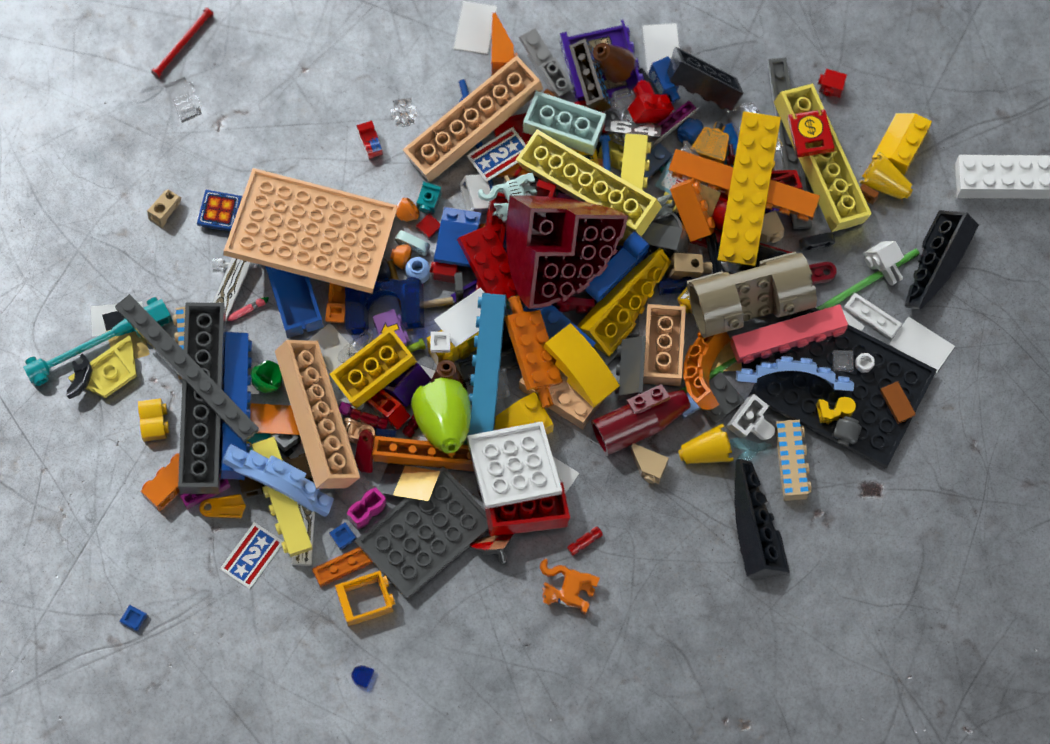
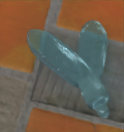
[729,438,772,466]

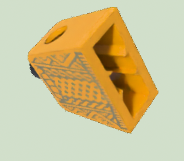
[690,122,729,164]

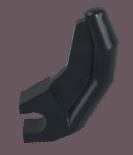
[66,353,93,399]

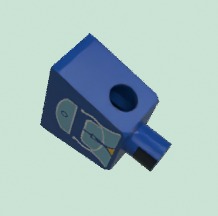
[648,56,680,103]

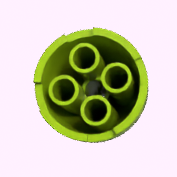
[411,378,471,453]

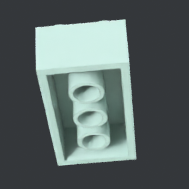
[523,91,606,155]

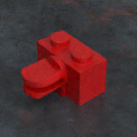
[627,80,674,123]

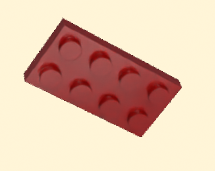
[457,224,518,300]

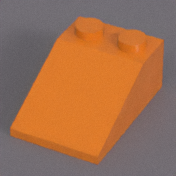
[491,13,518,75]

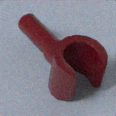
[726,144,736,166]

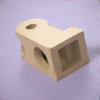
[147,189,181,228]

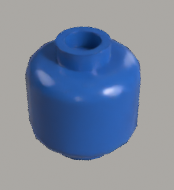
[677,118,704,146]

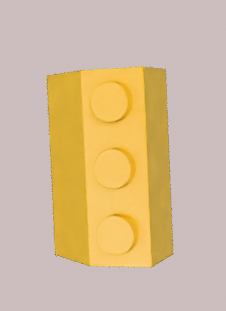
[872,113,932,175]

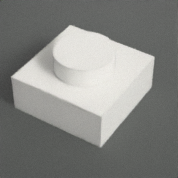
[430,332,450,353]

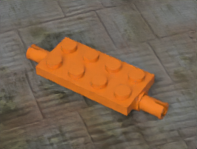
[504,296,563,408]

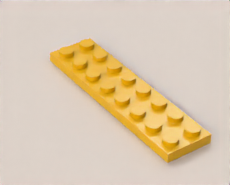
[718,111,781,267]

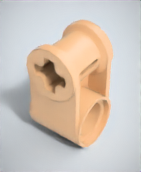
[344,418,376,445]

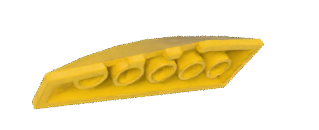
[577,248,671,356]

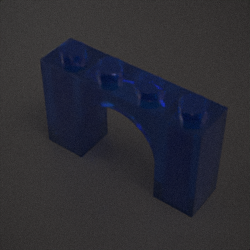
[345,277,425,336]

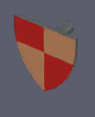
[470,533,516,564]

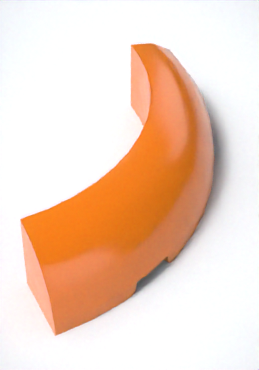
[683,332,731,410]

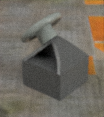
[642,194,690,257]

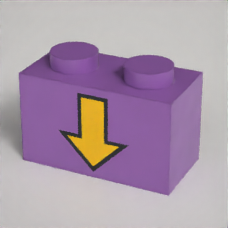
[372,309,410,347]

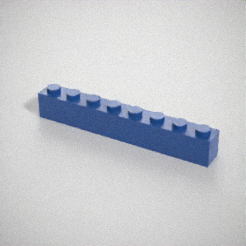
[221,332,252,480]

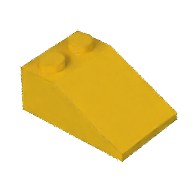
[494,392,554,435]

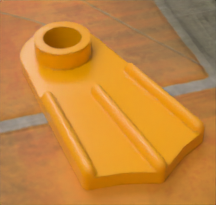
[199,494,246,518]

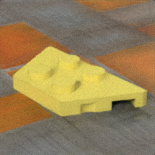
[68,336,137,398]

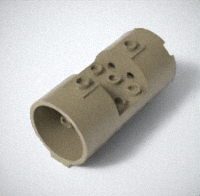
[687,251,817,338]

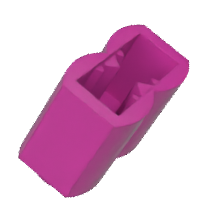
[347,488,387,530]

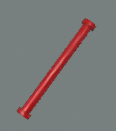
[151,7,214,78]

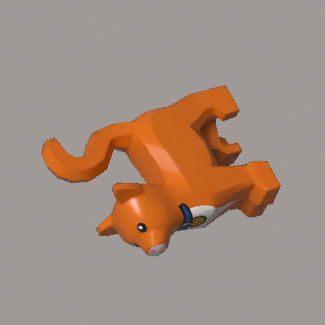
[540,559,600,615]

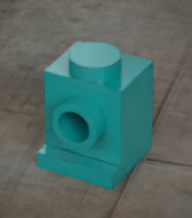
[416,181,442,214]

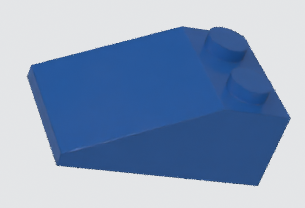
[434,207,481,267]

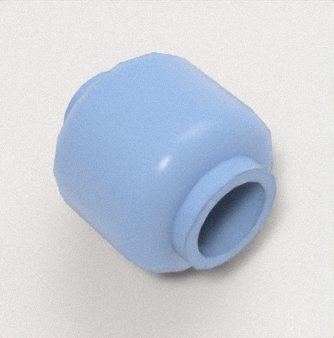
[405,257,430,285]

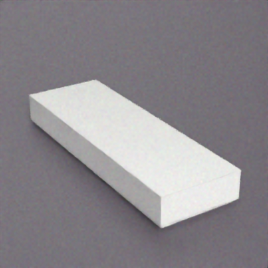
[844,293,902,340]

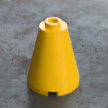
[859,152,913,200]
[678,423,734,464]

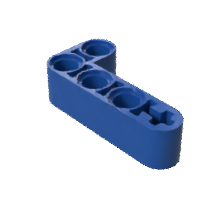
[585,232,649,302]

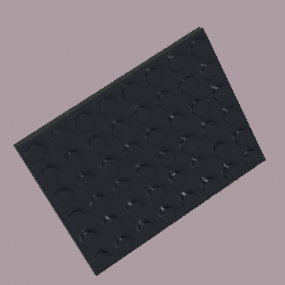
[748,308,937,468]

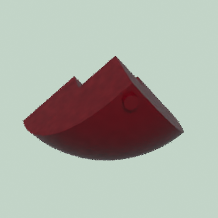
[506,195,628,308]

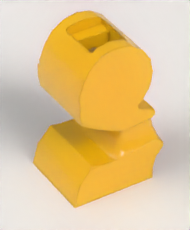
[816,397,856,424]

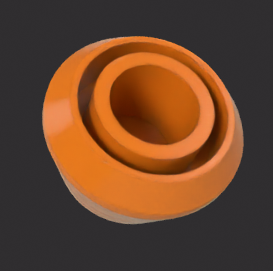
[396,198,420,222]
[390,244,412,270]

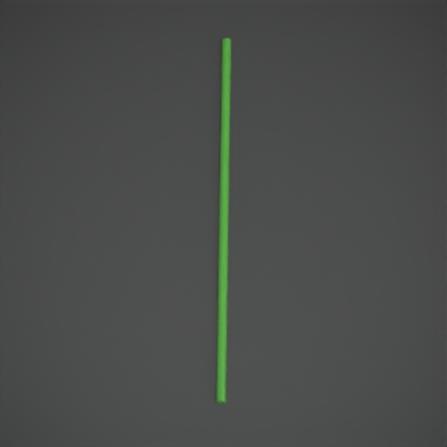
[678,248,920,393]

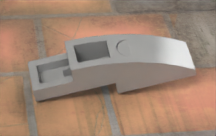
[519,28,574,97]

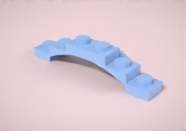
[736,356,854,391]
[222,444,334,517]

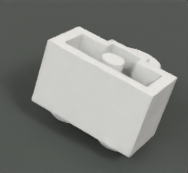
[863,241,904,286]
[726,394,775,440]

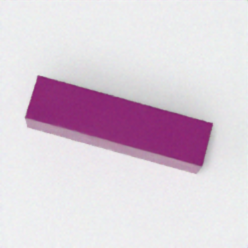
[658,100,697,138]
[180,475,231,510]

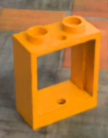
[335,571,395,627]

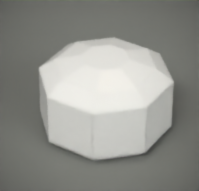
[855,353,875,373]

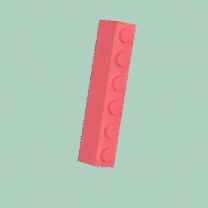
[730,304,848,364]

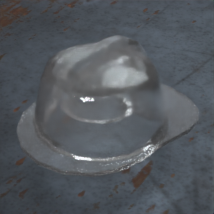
[338,329,374,363]

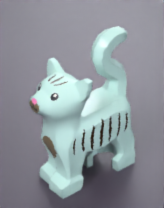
[478,173,537,223]

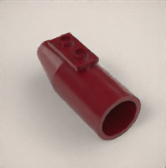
[591,384,691,456]

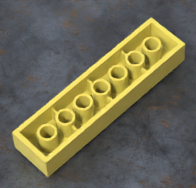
[774,84,872,232]
[516,130,662,237]

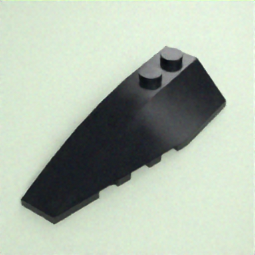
[905,210,979,310]
[734,459,790,579]

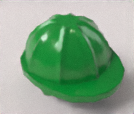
[251,360,282,393]

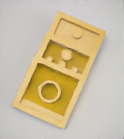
[543,323,620,408]

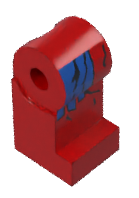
[356,120,383,159]

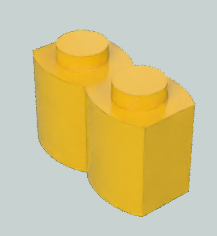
[138,398,170,442]

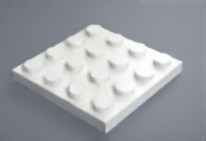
[466,421,562,509]

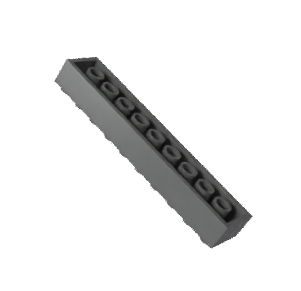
[178,302,226,494]

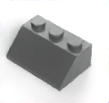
[615,336,646,401]

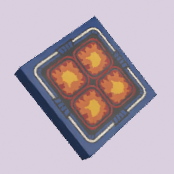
[197,189,242,231]

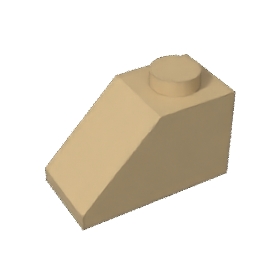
[760,210,785,243]
[631,443,669,484]

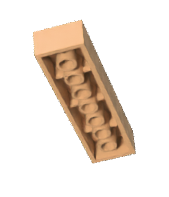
[403,55,543,183]
[275,340,360,489]

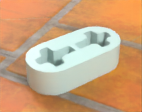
[395,231,431,256]

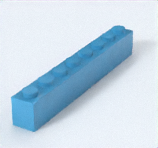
[465,293,507,444]

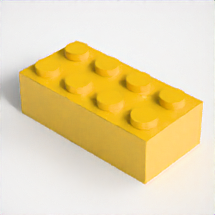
[329,327,417,409]

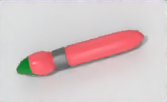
[227,297,269,321]

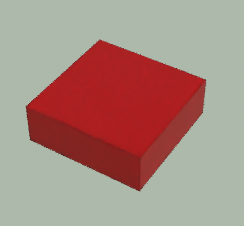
[416,213,440,240]

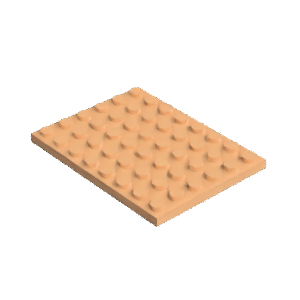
[223,168,397,293]

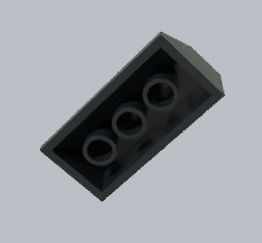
[667,47,744,111]

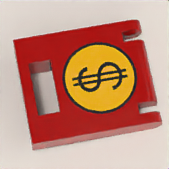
[788,109,835,158]

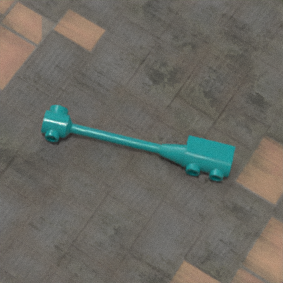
[23,297,173,386]

